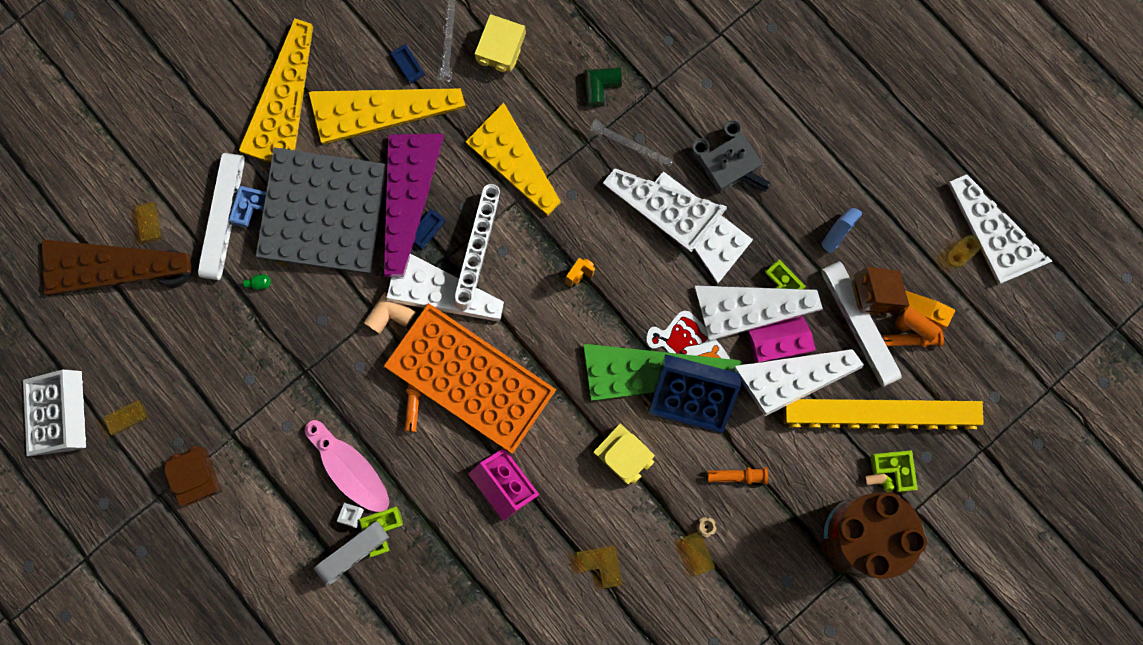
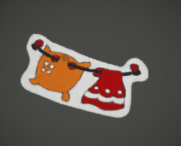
[647,311,730,359]

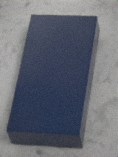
[390,44,425,84]
[414,209,446,250]

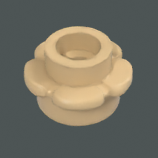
[697,517,716,537]

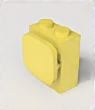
[475,14,526,73]
[593,424,655,485]

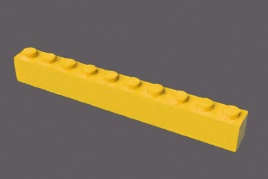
[783,399,984,430]

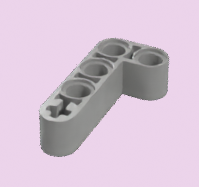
[314,521,390,586]

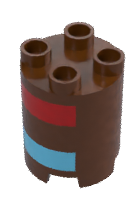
[821,493,927,579]

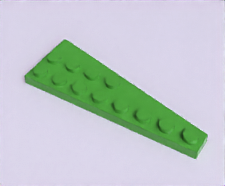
[584,344,742,401]

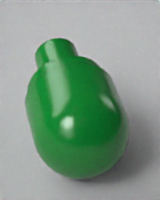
[243,274,271,290]

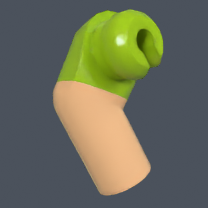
[866,473,895,492]

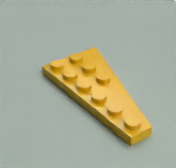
[466,103,561,216]

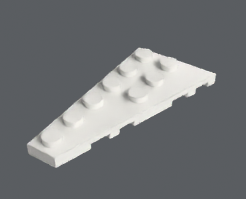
[603,169,727,252]
[654,171,753,284]
[948,175,1052,285]
[387,254,504,322]
[695,286,823,341]
[734,349,864,416]

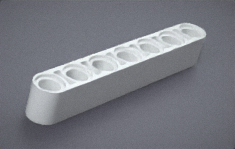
[198,153,244,280]
[455,184,500,311]
[821,261,902,387]

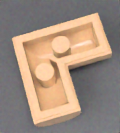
[363,292,417,334]

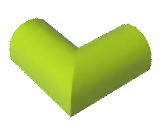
[765,259,806,290]
[871,450,918,492]
[359,507,403,557]

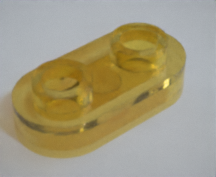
[946,235,981,268]

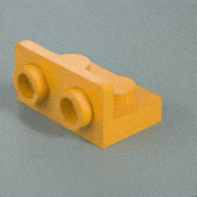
[565,258,595,287]

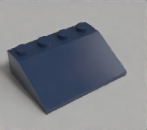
[648,354,741,433]

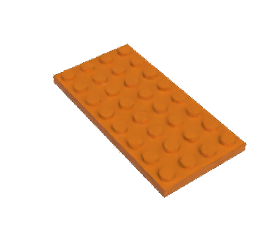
[384,303,556,454]

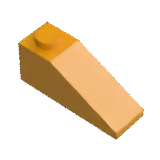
[901,291,955,330]

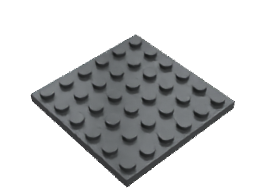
[256,147,387,274]

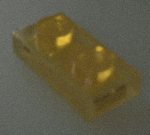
[135,202,162,243]
[103,400,149,435]
[681,531,715,576]

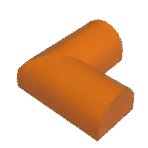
[895,306,942,343]

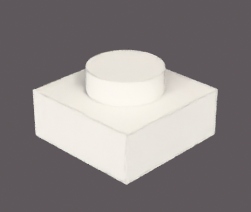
[337,503,364,528]

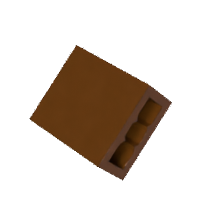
[852,267,910,315]
[164,446,222,507]

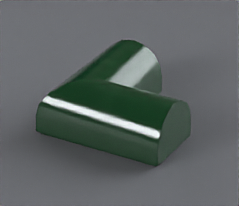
[584,67,622,107]

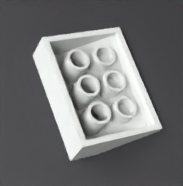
[23,370,86,456]

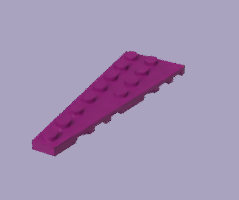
[384,134,444,277]

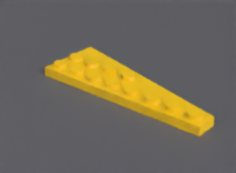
[239,18,313,163]
[309,88,466,145]

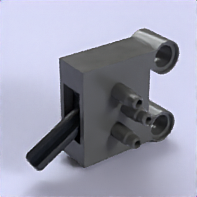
[691,120,771,194]

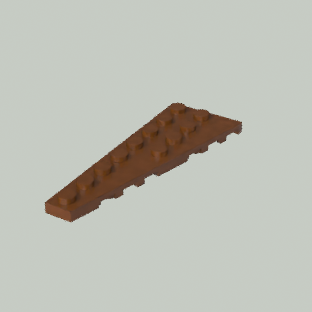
[42,240,191,296]

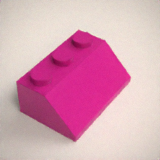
[748,316,816,363]
[468,449,539,521]

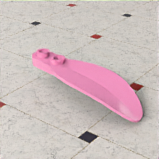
[305,420,389,512]

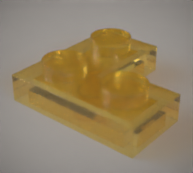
[577,545,622,588]

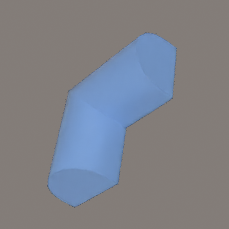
[228,186,266,228]
[821,208,862,253]

